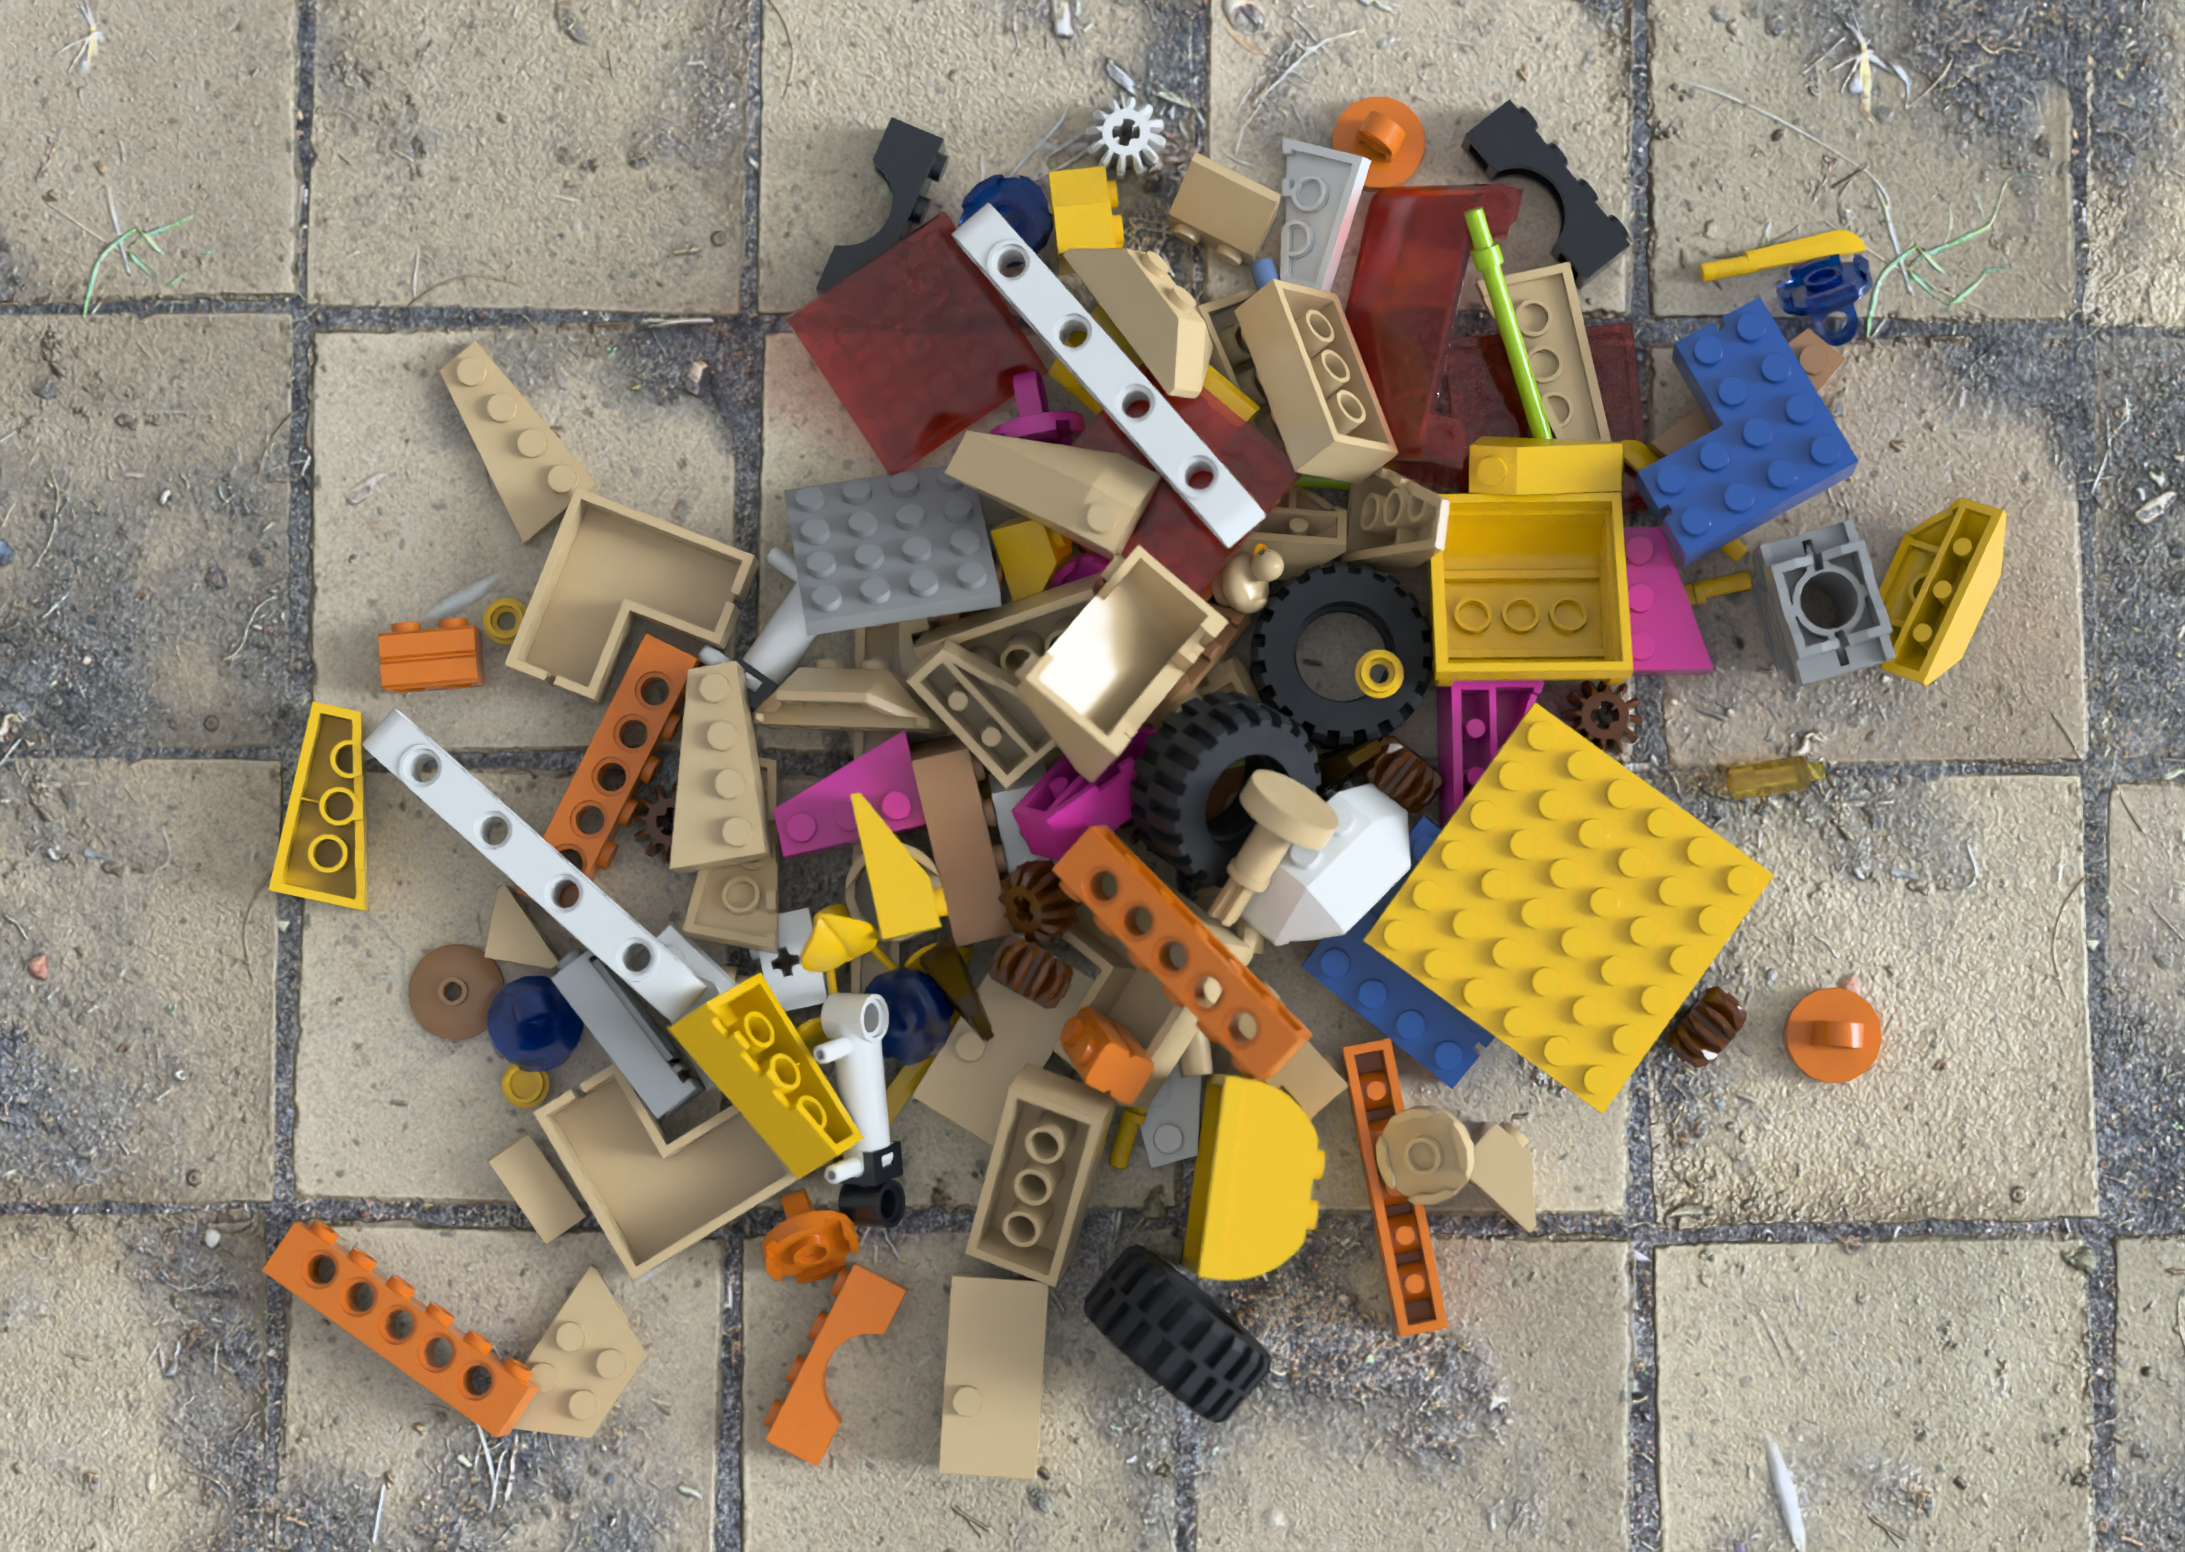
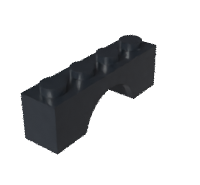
[1461,99,1630,289]
[816,117,950,320]

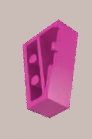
[1623,527,1714,676]
[1436,681,1544,829]
[1011,726,1159,861]
[773,730,927,861]

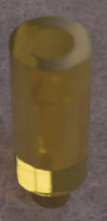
[1726,755,1825,801]

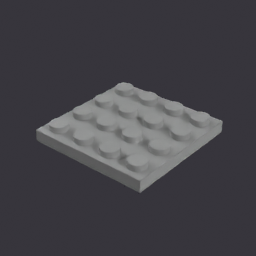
[784,465,1001,636]

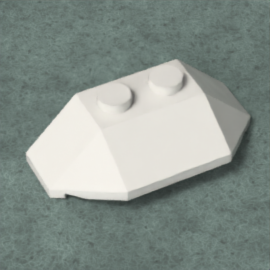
[1240,783,1411,946]

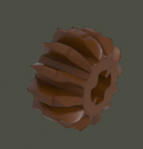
[1560,680,1643,756]
[1361,736,1444,813]
[632,782,678,864]
[998,859,1082,944]
[988,936,1074,1009]
[1666,986,1747,1068]

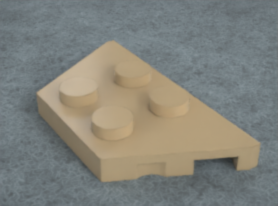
[513,1264,648,1438]

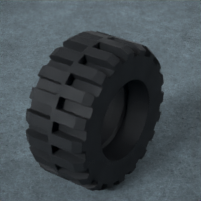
[1249,562,1434,750]
[1130,691,1321,888]
[1083,1244,1272,1424]

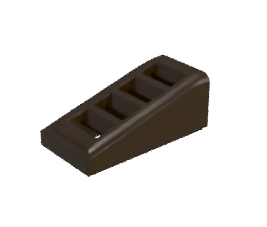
[1314,739,1383,795]
[919,937,994,1042]

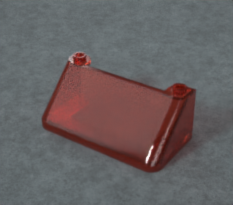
[1345,184,1524,488]

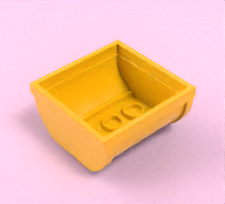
[1426,492,1633,687]
[1181,1074,1325,1280]

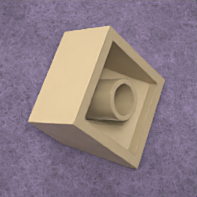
[1167,152,1281,266]
[1467,1121,1536,1233]

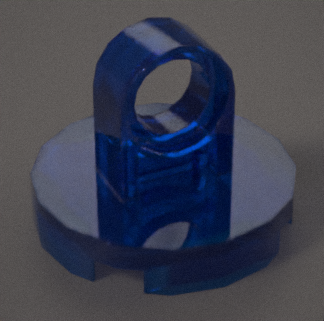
[958,174,1053,268]
[1776,254,1873,346]
[864,967,954,1065]
[487,976,584,1072]

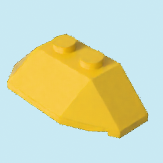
[1879,497,2007,686]

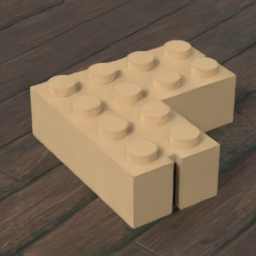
[504,487,760,705]
[1051,870,1251,1108]
[533,1063,805,1280]

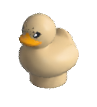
[1211,543,1284,614]

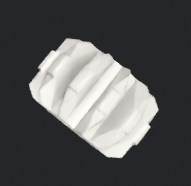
[1086,97,1166,179]

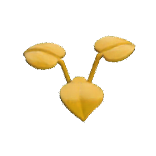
[796,904,974,1061]

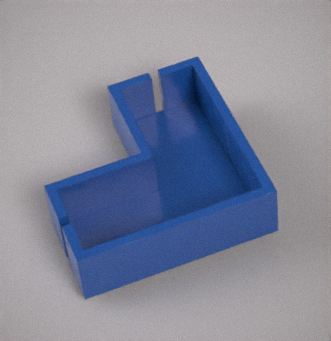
[1635,297,1859,567]
[1301,814,1495,1089]

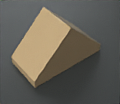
[484,885,562,971]

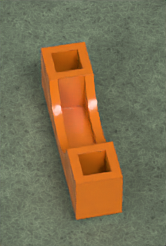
[763,1262,908,1467]

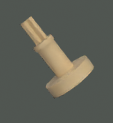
[1209,770,1339,927]

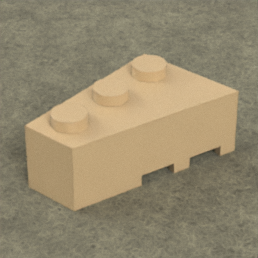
[907,638,1057,789]
[1239,978,1349,1120]

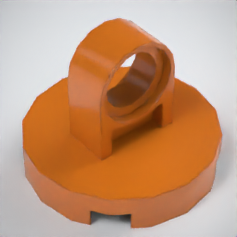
[1331,97,1425,192]
[1783,987,1882,1083]
[761,1188,859,1283]

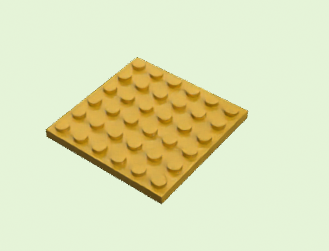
[1362,702,1774,1114]

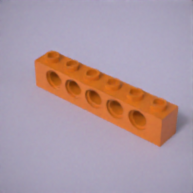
[516,633,702,908]
[1052,825,1313,1082]
[1339,1038,1448,1337]
[262,1220,540,1437]

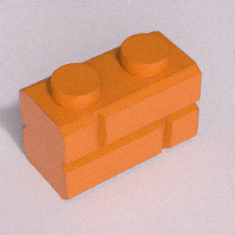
[378,618,485,694]
[1060,1006,1154,1105]

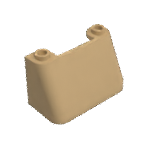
[1015,545,1229,784]

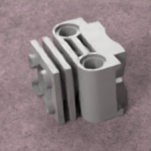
[1751,519,1896,688]

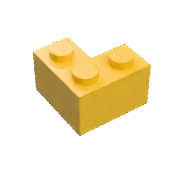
[1049,166,1124,275]

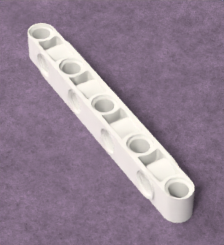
[951,203,1266,549]
[362,708,709,1023]

